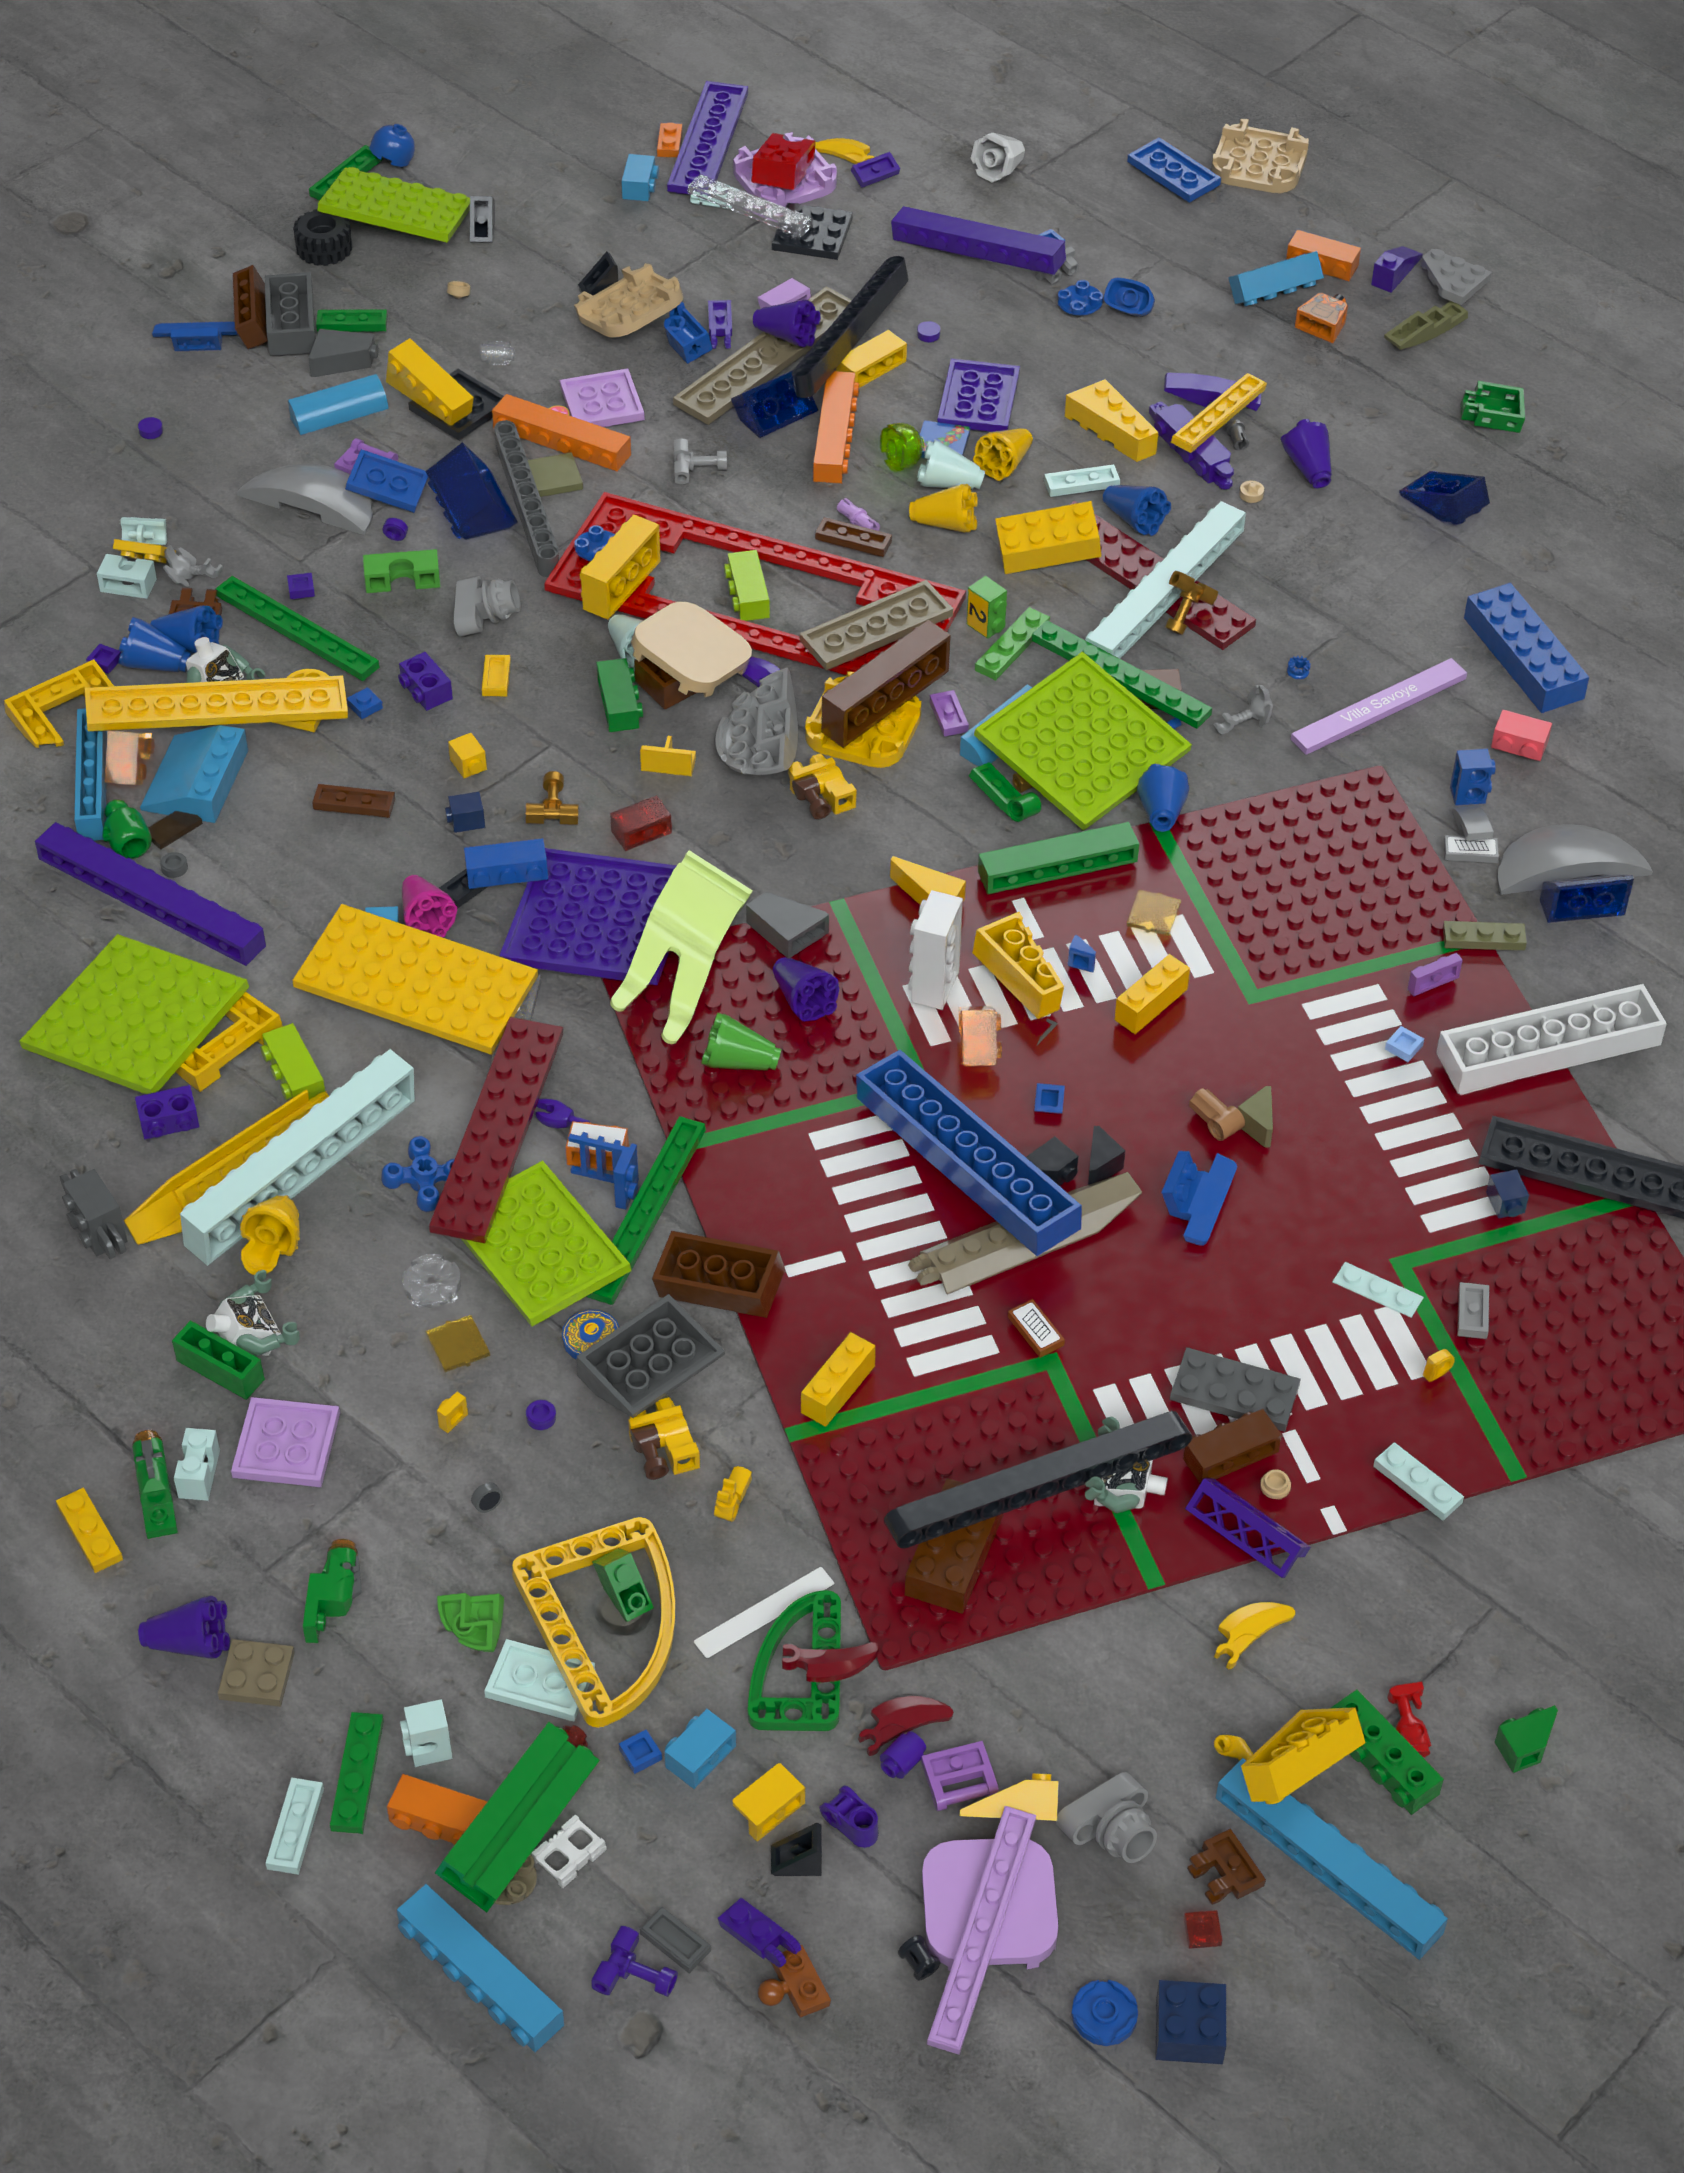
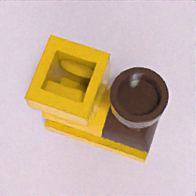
[788,753,857,820]
[628,1397,700,1480]

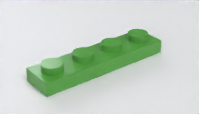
[975,607,1050,681]

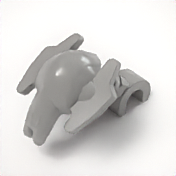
[163,545,223,587]
[1213,685,1273,734]

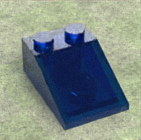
[1399,471,1490,525]

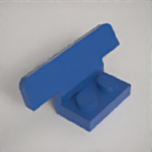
[152,322,238,351]
[1161,1151,1237,1245]

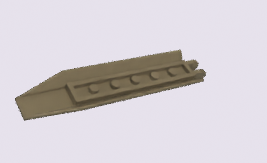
[908,1172,1142,1295]

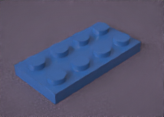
[1127,137,1221,203]

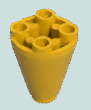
[973,428,1033,481]
[909,484,978,533]

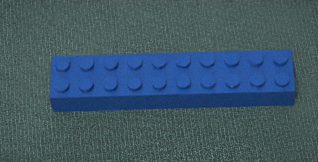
[856,1050,1082,1256]

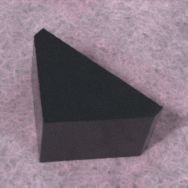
[578,251,618,295]
[1088,1126,1125,1185]
[771,1823,822,1876]

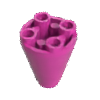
[402,875,457,938]

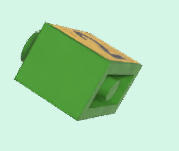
[966,576,1007,639]

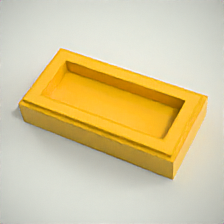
[482,655,511,697]

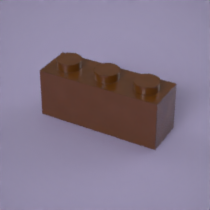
[1183,1409,1282,1484]

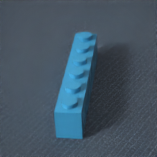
[74,708,108,841]
[397,1884,564,2052]

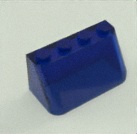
[426,442,518,540]

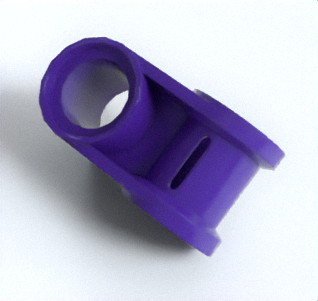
[819,1785,879,1848]

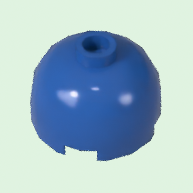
[369,124,415,167]

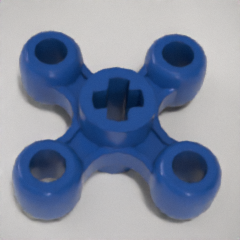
[381,1136,455,1212]

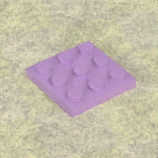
[560,369,645,427]
[231,1397,340,1487]

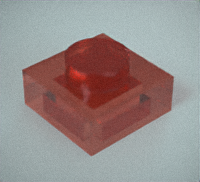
[1184,1910,1222,1949]

